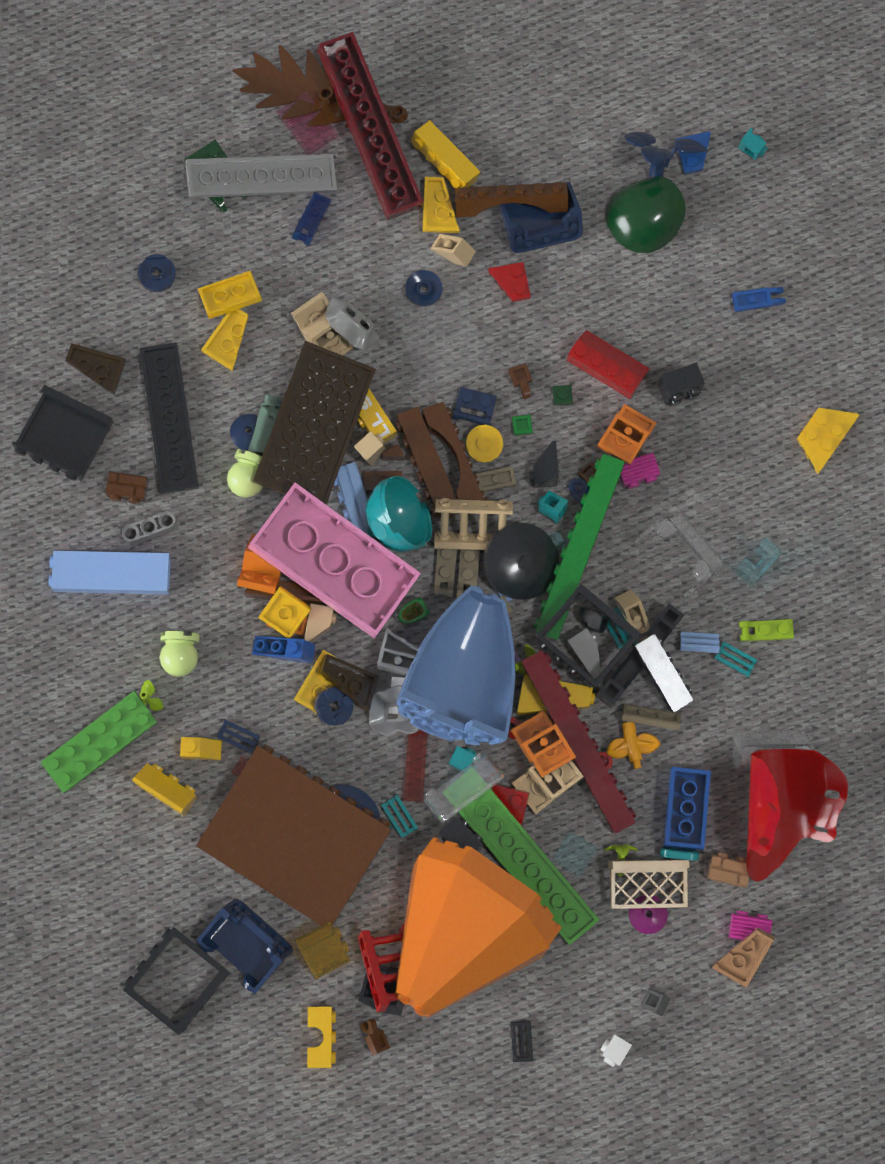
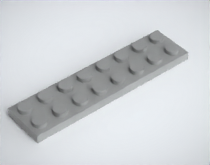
[185,154,337,198]

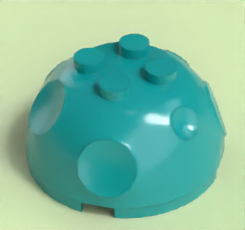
[365,476,432,553]

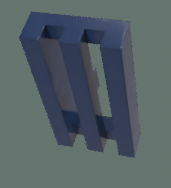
[217,720,260,754]

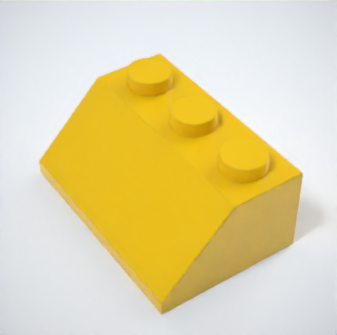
[132,763,197,816]

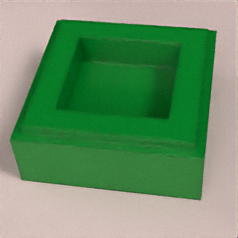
[512,415,533,436]

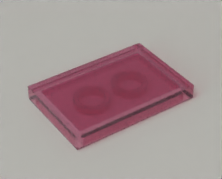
[277,92,339,155]

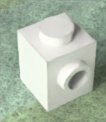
[600,1035,632,1067]

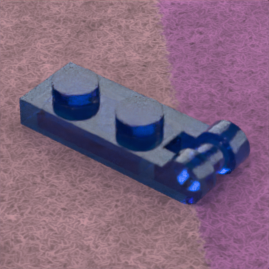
[292,192,331,246]

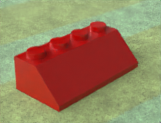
[566,330,650,399]

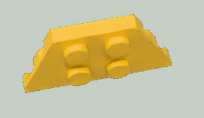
[797,408,859,474]

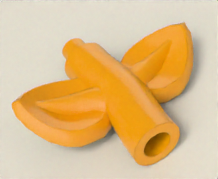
[607,722,661,769]

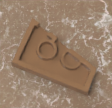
[712,927,775,988]

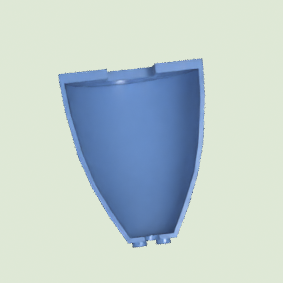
[396,586,515,745]

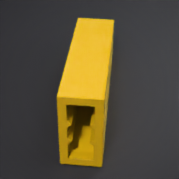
[516,674,595,715]

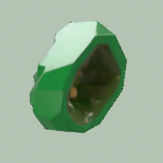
[397,597,430,625]

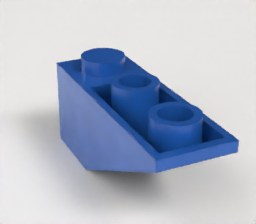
[252,636,316,664]

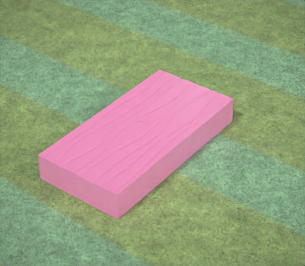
[248,483,421,638]

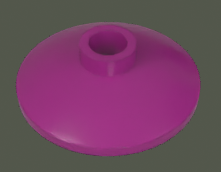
[629,895,668,934]

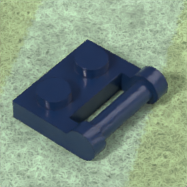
[452,387,497,426]

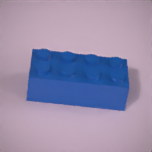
[663,767,711,851]

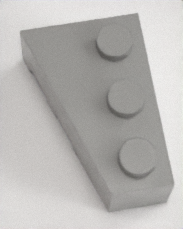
[377,628,419,676]

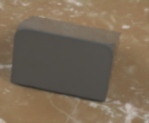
[641,988,670,1016]

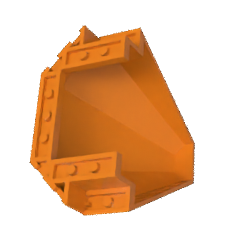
[395,837,562,1018]

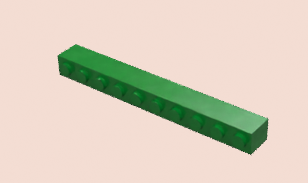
[533,454,625,642]

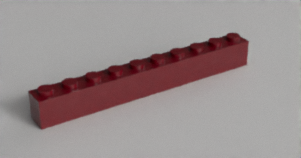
[520,650,636,834]

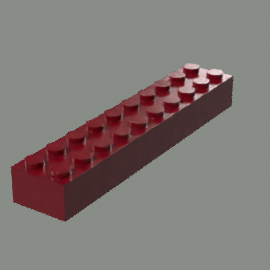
[317,32,424,221]

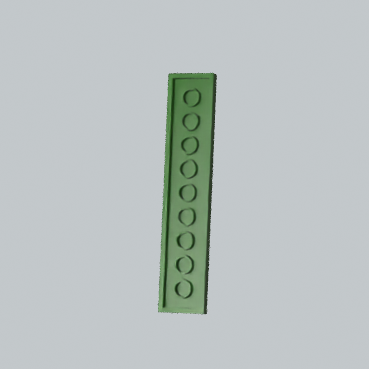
[443,768,600,945]

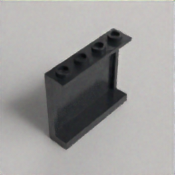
[12,385,114,481]

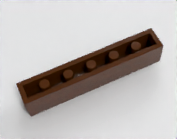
[395,407,460,521]

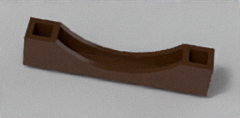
[455,182,568,218]
[422,402,487,514]

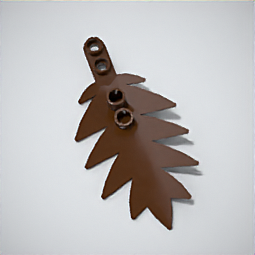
[232,45,408,128]

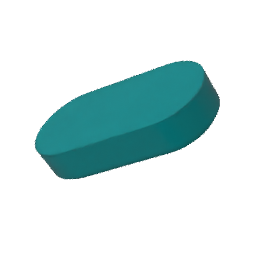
[660,847,699,861]

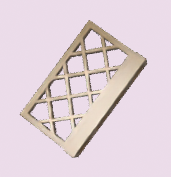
[608,859,689,909]

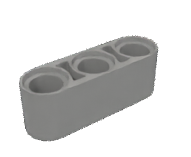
[122,511,177,545]

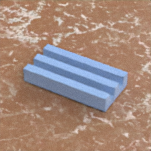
[680,632,720,653]

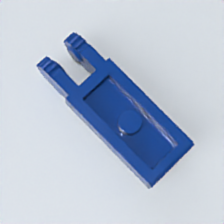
[732,287,786,313]

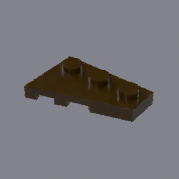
[65,343,126,395]
[320,654,379,712]

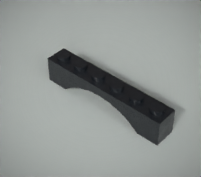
[597,603,684,708]

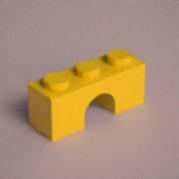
[307,1007,336,1068]

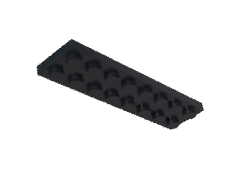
[140,342,199,494]

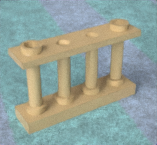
[434,498,513,550]

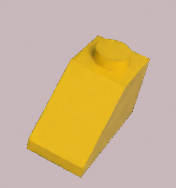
[180,737,222,760]

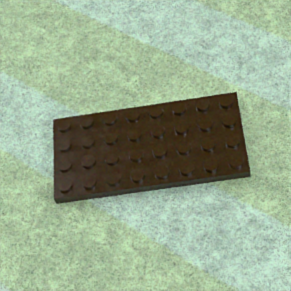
[253,341,376,505]

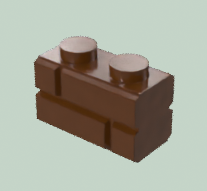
[106,471,149,504]

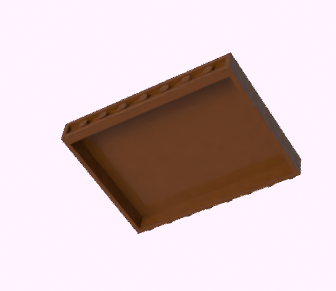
[196,744,393,930]

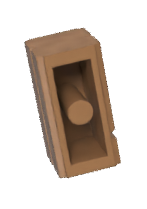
[706,852,749,888]

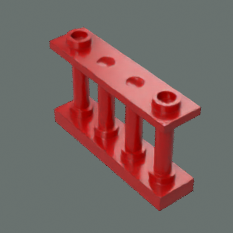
[358,924,405,1013]

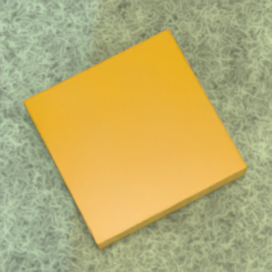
[258,586,312,638]

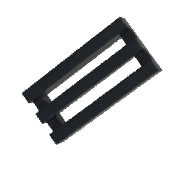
[511,1021,533,1062]

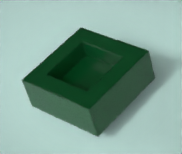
[553,385,573,406]

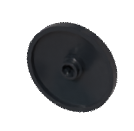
[484,523,558,600]

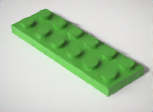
[41,691,158,794]

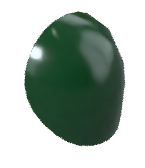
[606,176,686,253]

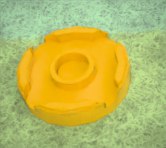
[466,425,504,463]

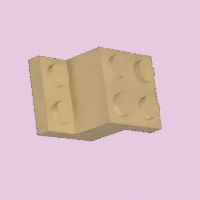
[291,292,354,355]
[512,761,584,815]

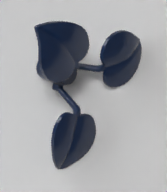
[624,132,707,177]

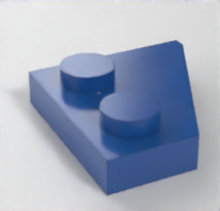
[675,131,711,175]

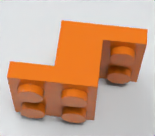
[597,404,657,466]
[237,533,282,594]
[511,710,576,778]

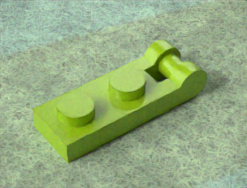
[739,619,794,642]

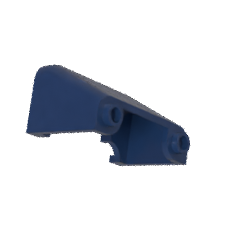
[499,182,583,253]
[196,899,293,994]

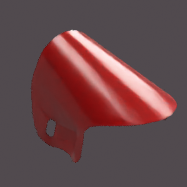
[746,749,848,882]

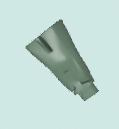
[248,395,281,457]

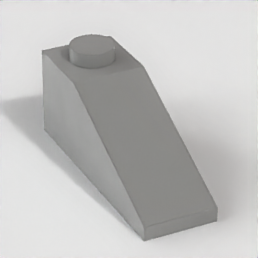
[566,628,603,691]

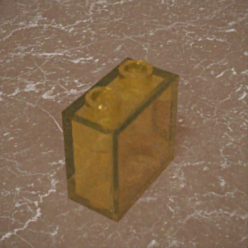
[295,921,351,980]

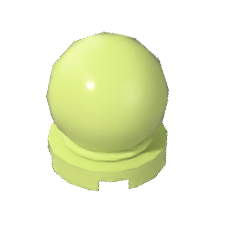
[227,449,263,498]
[159,631,200,677]

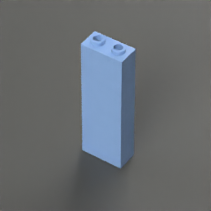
[48,551,171,594]

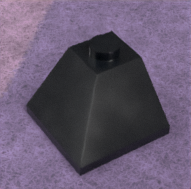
[529,441,559,488]
[359,966,404,1016]

